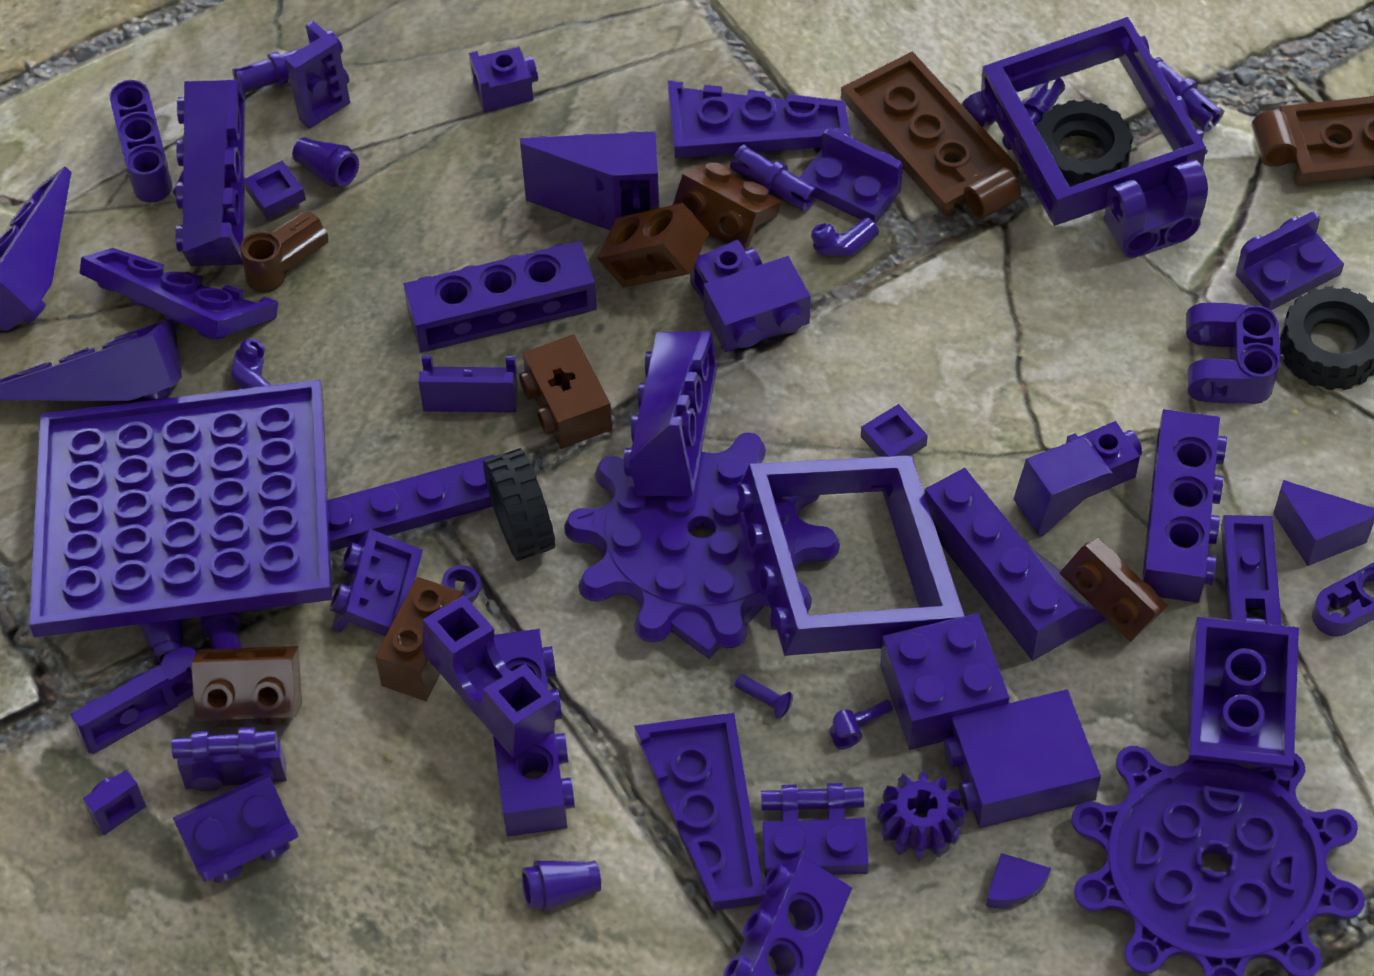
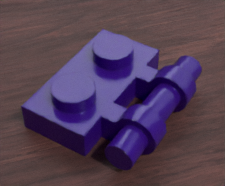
[171,727,287,791]
[761,783,869,877]

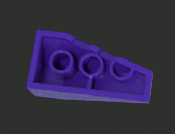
[0,166,72,331]

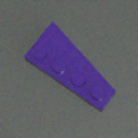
[79,248,279,339]
[634,713,764,911]

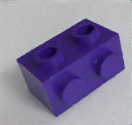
[704,256,811,352]

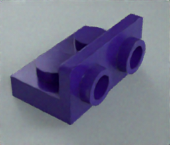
[285,21,351,129]
[799,128,903,224]
[1235,211,1344,310]
[329,529,423,637]
[173,773,299,883]

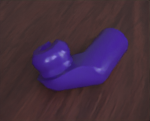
[811,218,879,257]
[231,338,271,389]

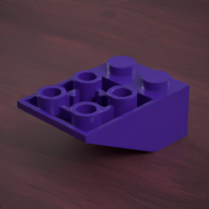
[520,131,659,230]

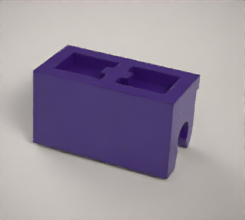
[418,355,519,412]

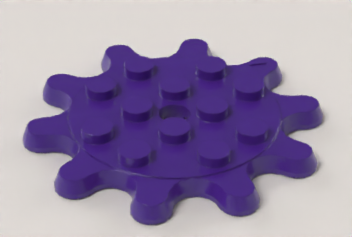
[564,432,840,648]
[1071,746,1365,976]

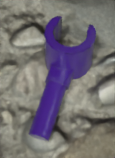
[829,699,893,749]

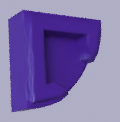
[986,853,1051,908]

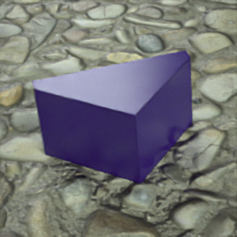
[1013,437,1113,536]
[1273,480,1374,566]

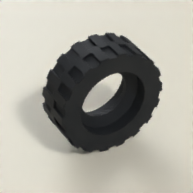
[1036,100,1133,187]
[1280,286,1374,390]
[483,448,556,561]

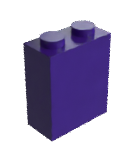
[943,689,1101,828]

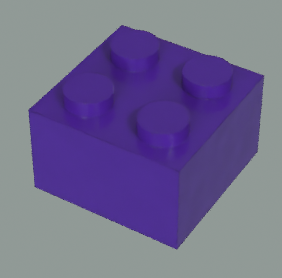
[880,613,1010,750]

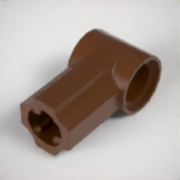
[240,210,329,292]

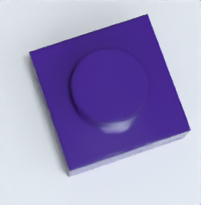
[245,160,306,219]
[861,404,928,457]
[83,770,146,836]

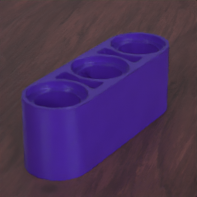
[110,80,173,203]

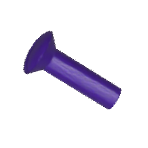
[735,674,793,718]

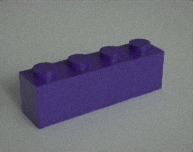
[175,80,245,266]
[624,331,718,496]
[924,467,1106,661]

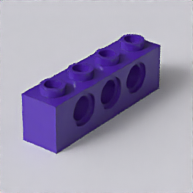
[403,241,597,353]
[1142,409,1227,603]
[493,628,575,837]
[723,855,853,976]

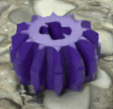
[877,769,966,861]

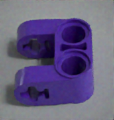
[1104,159,1208,258]
[1186,302,1280,404]

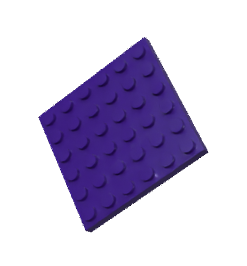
[29,380,333,638]

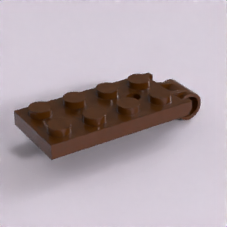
[841,51,1021,219]
[1251,96,1374,185]

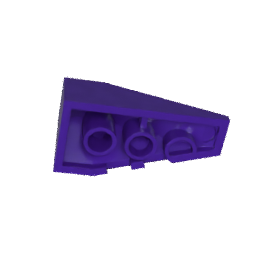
[0,319,182,401]

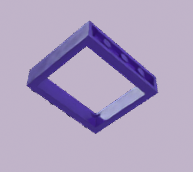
[981,17,1208,226]
[736,455,964,656]

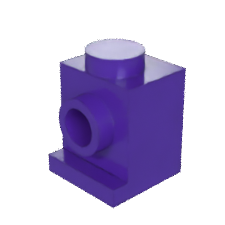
[469,46,538,113]
[690,240,762,302]
[1066,421,1142,498]

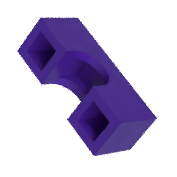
[423,595,556,758]

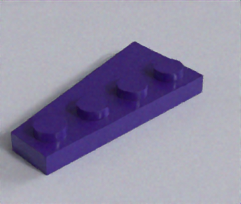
[668,80,850,158]

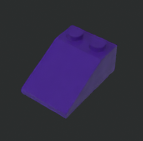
[1188,616,1299,770]

